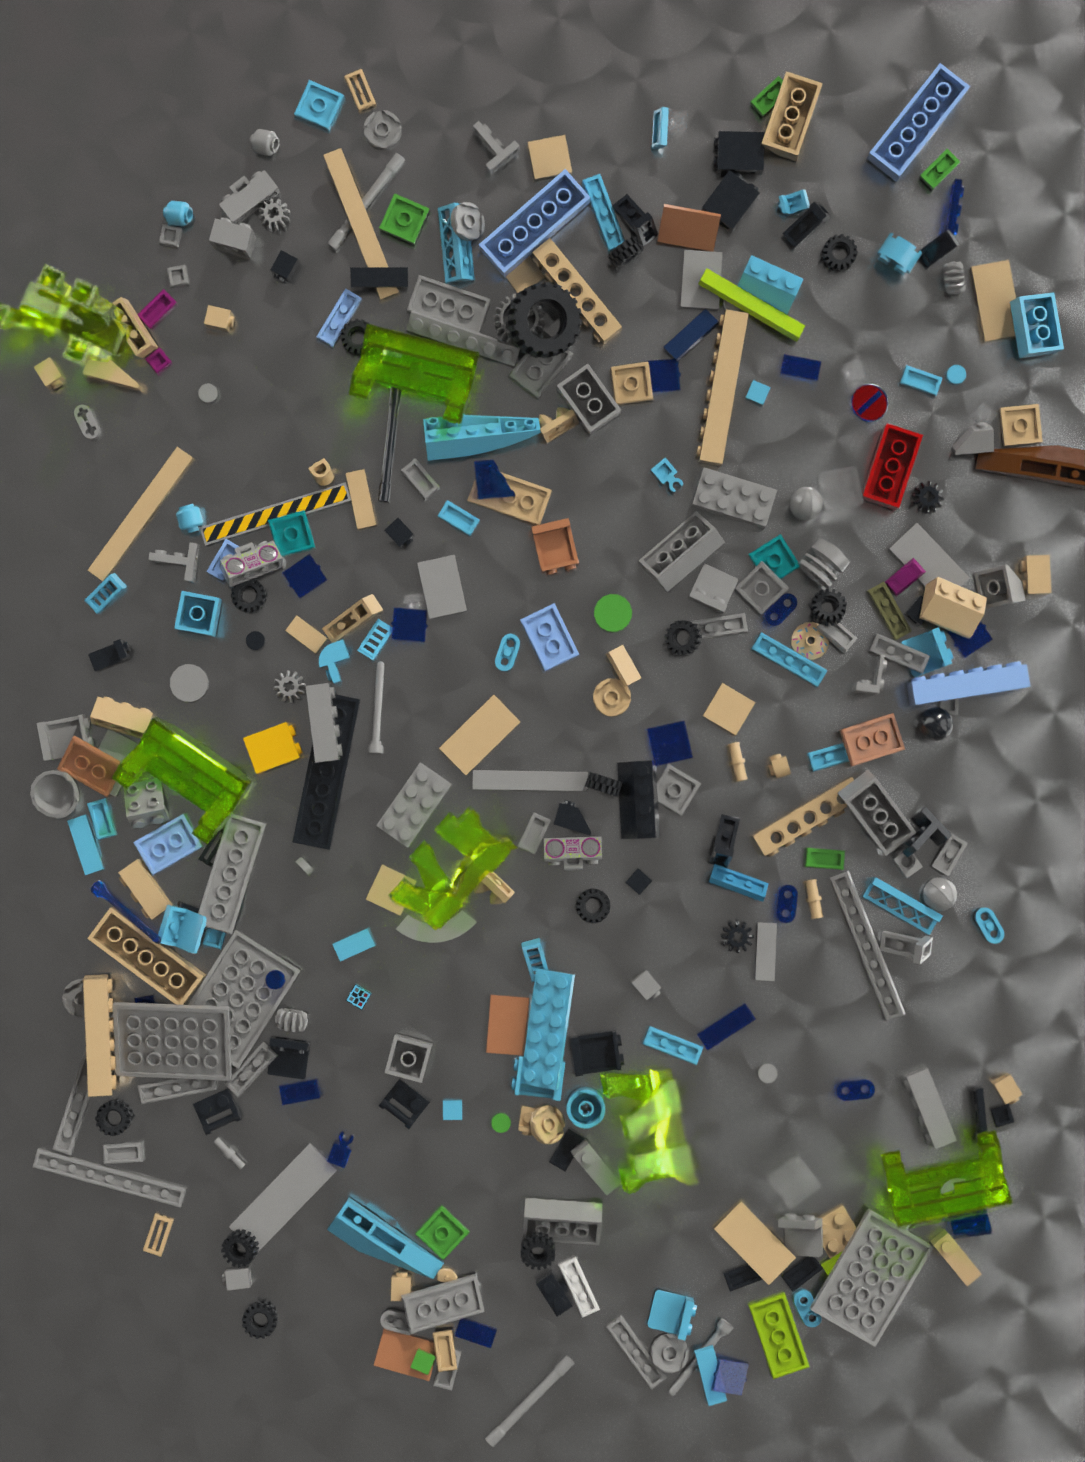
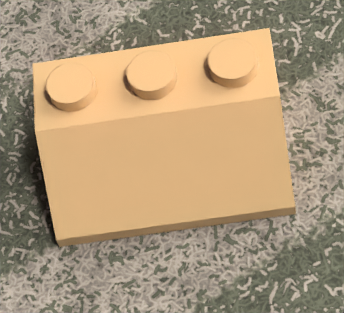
[920,577,987,639]

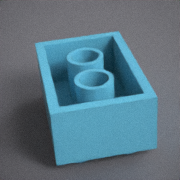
[1010,292,1064,358]

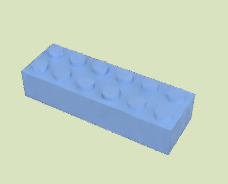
[867,63,970,182]
[479,169,591,278]
[907,661,1031,706]

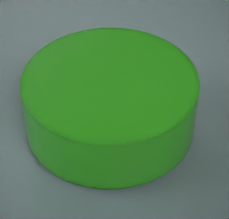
[491,1113,511,1133]

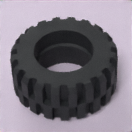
[505,282,582,358]

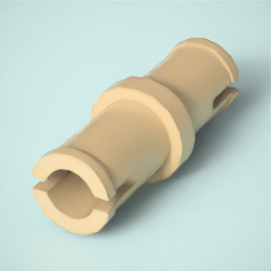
[728,742,748,782]
[804,879,824,919]

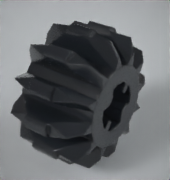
[911,481,944,514]
[721,920,754,953]

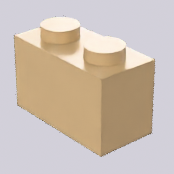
[1020,555,1052,596]

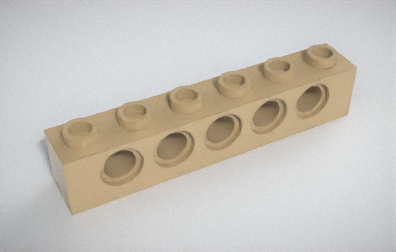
[532,238,622,344]
[752,777,854,857]

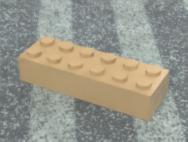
[87,906,206,1005]
[83,974,117,1097]

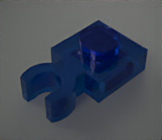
[326,1132,354,1168]

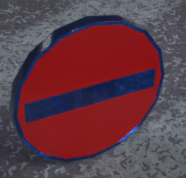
[851,383,889,421]

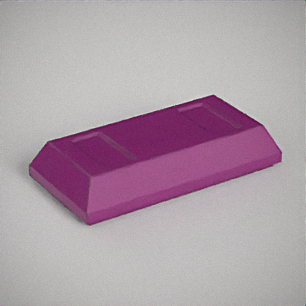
[137,289,177,329]
[885,557,926,596]

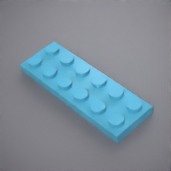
[520,969,575,1090]

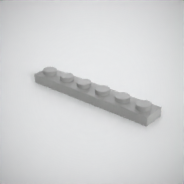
[406,310,520,366]

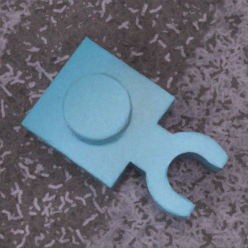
[650,457,684,493]

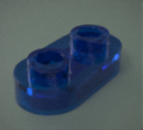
[764,593,797,626]
[776,885,798,923]
[836,1079,875,1101]

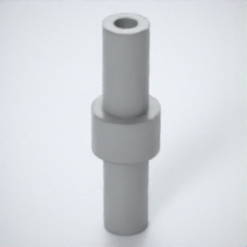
[213,1137,245,1170]

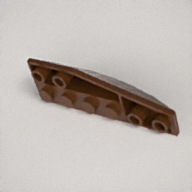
[975,445,1085,489]

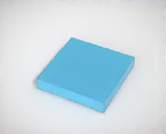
[294,80,344,131]

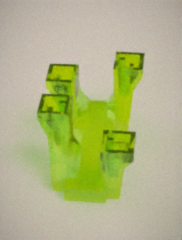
[0,263,133,367]
[388,805,518,931]
[600,1067,699,1194]

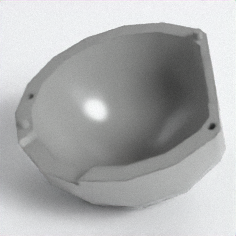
[30,770,79,819]

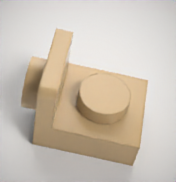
[518,1105,537,1136]

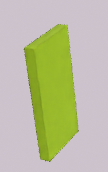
[748,1292,810,1379]

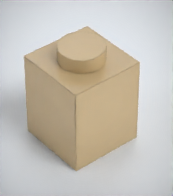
[204,305,235,332]
[34,357,66,390]
[991,1073,1023,1105]
[391,1271,412,1301]

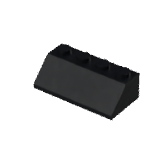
[617,760,660,839]

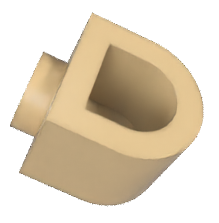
[308,458,334,486]
[768,754,791,779]

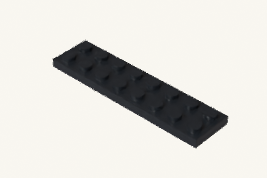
[292,694,361,850]

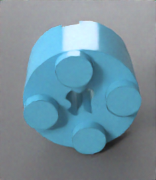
[877,233,922,276]
[566,1087,605,1129]

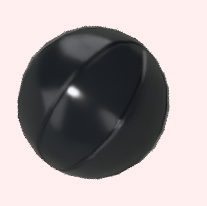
[919,707,953,741]

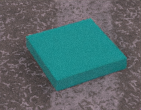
[268,510,315,556]
[748,534,800,579]

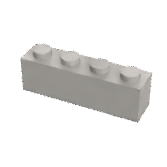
[306,683,343,763]
[903,1067,957,1149]

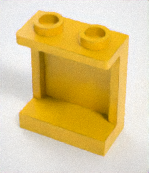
[243,722,303,774]

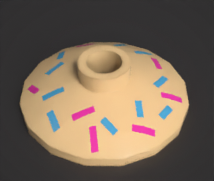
[791,622,829,660]

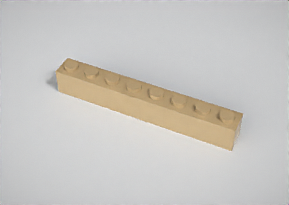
[696,309,749,466]

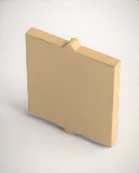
[506,256,545,293]

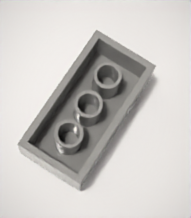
[691,467,777,529]
[376,762,453,848]
[838,770,917,856]

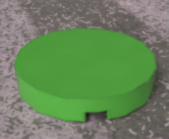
[594,594,632,632]

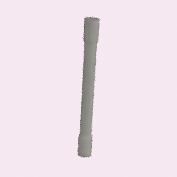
[327,153,405,250]
[485,1355,575,1447]

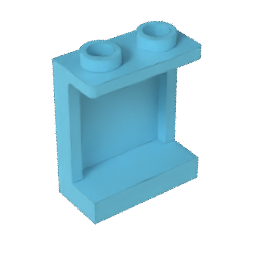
[511,1055,565,1101]

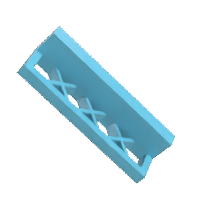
[438,203,475,284]
[862,877,943,935]

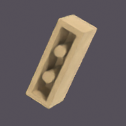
[106,297,158,358]
[90,697,154,740]
[118,859,173,920]

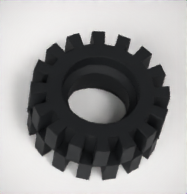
[822,234,858,271]
[607,236,644,270]
[340,319,376,356]
[231,579,267,613]
[811,589,847,626]
[665,620,702,655]
[585,772,623,797]
[576,888,611,923]
[95,1100,132,1136]
[221,1229,259,1268]
[520,1232,556,1270]
[242,1301,278,1339]

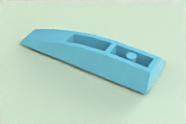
[423,415,541,461]
[327,1197,444,1279]

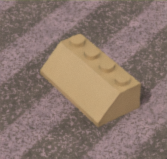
[761,71,823,162]

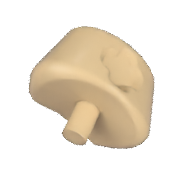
[437,1268,457,1283]

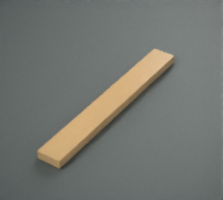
[323,148,398,300]
[88,447,194,581]

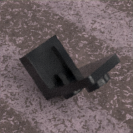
[88,639,131,671]

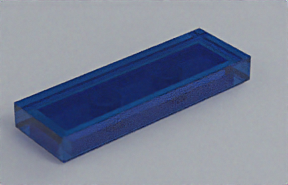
[697,1003,756,1051]

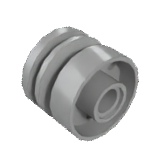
[798,538,850,589]

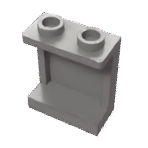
[37,714,94,761]

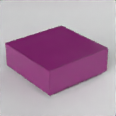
[145,347,172,375]

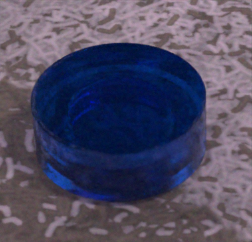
[266,970,286,990]

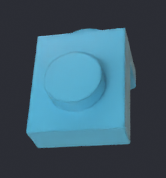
[778,189,810,216]

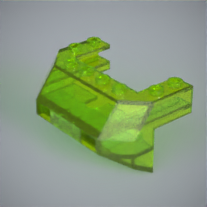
[349,324,480,424]
[112,717,252,845]
[880,1130,1013,1230]

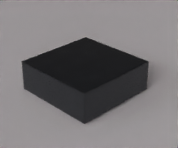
[625,868,652,895]
[990,1103,1015,1128]

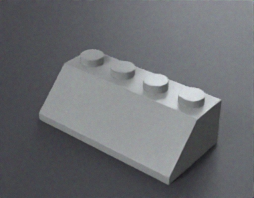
[639,511,725,592]
[523,1198,602,1245]

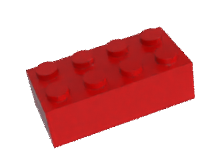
[860,423,923,510]

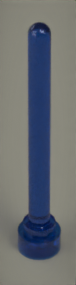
[91,880,161,944]

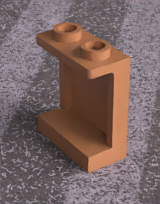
[531,518,579,575]

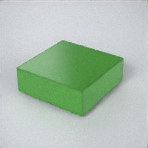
[410,1348,436,1375]

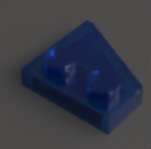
[474,460,515,500]

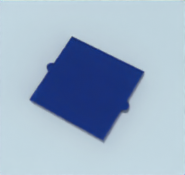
[645,359,681,392]
[282,554,327,599]
[391,607,428,642]
[947,621,993,658]
[711,1359,749,1396]

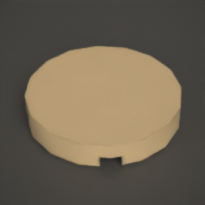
[593,678,631,716]
[530,1105,565,1144]

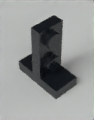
[612,194,658,247]
[782,201,832,248]
[902,807,952,858]
[709,814,740,868]

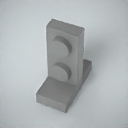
[473,121,520,175]
[148,542,200,583]
[880,931,933,964]

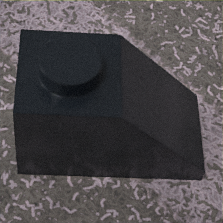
[553,800,591,835]

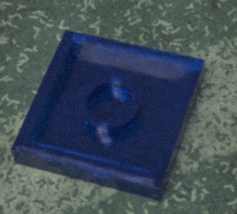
[647,720,693,766]

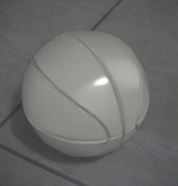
[790,487,823,521]
[923,877,957,911]

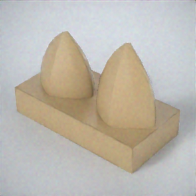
[539,407,579,443]
[474,866,515,905]

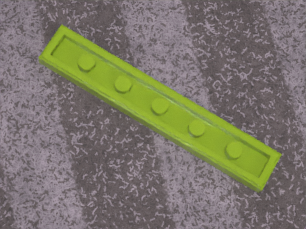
[698,268,805,342]

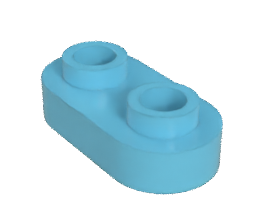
[495,634,520,671]
[974,907,1004,944]
[793,1289,822,1327]

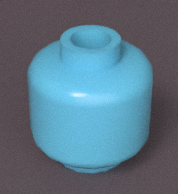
[163,201,193,227]
[176,504,203,533]

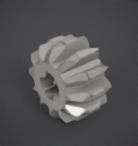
[258,198,291,231]
[943,261,966,295]
[273,670,306,703]
[275,1008,308,1033]

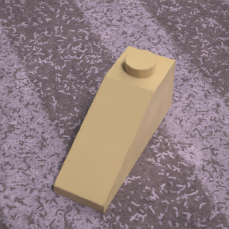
[83,350,142,391]
[322,594,383,643]
[930,1229,982,1286]

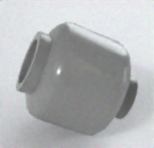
[250,129,279,156]

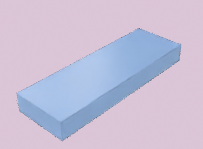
[316,288,362,348]

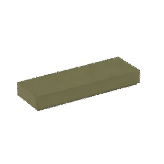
[867,582,912,641]

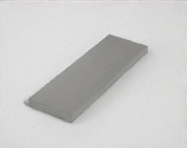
[198,813,266,934]
[229,1143,338,1253]

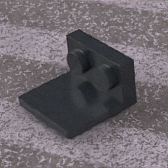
[267,1036,311,1080]

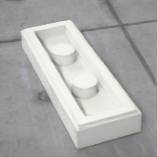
[558,1256,600,1318]

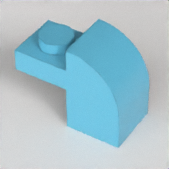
[319,640,350,684]

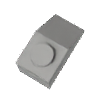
[952,422,994,455]

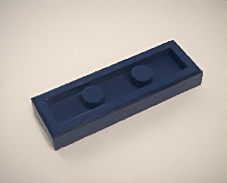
[664,308,719,362]

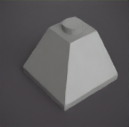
[974,565,1026,609]

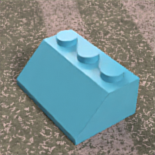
[738,255,803,315]

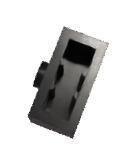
[536,1270,573,1317]

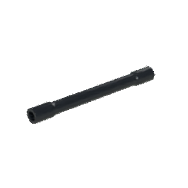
[378,387,402,502]

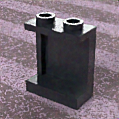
[713,131,765,175]
[701,170,760,234]
[570,1030,625,1077]

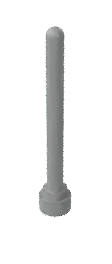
[367,661,384,753]
[668,1318,733,1396]

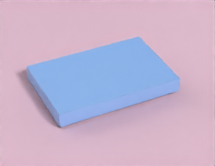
[520,603,579,671]
[133,814,203,876]

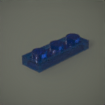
[945,179,965,236]

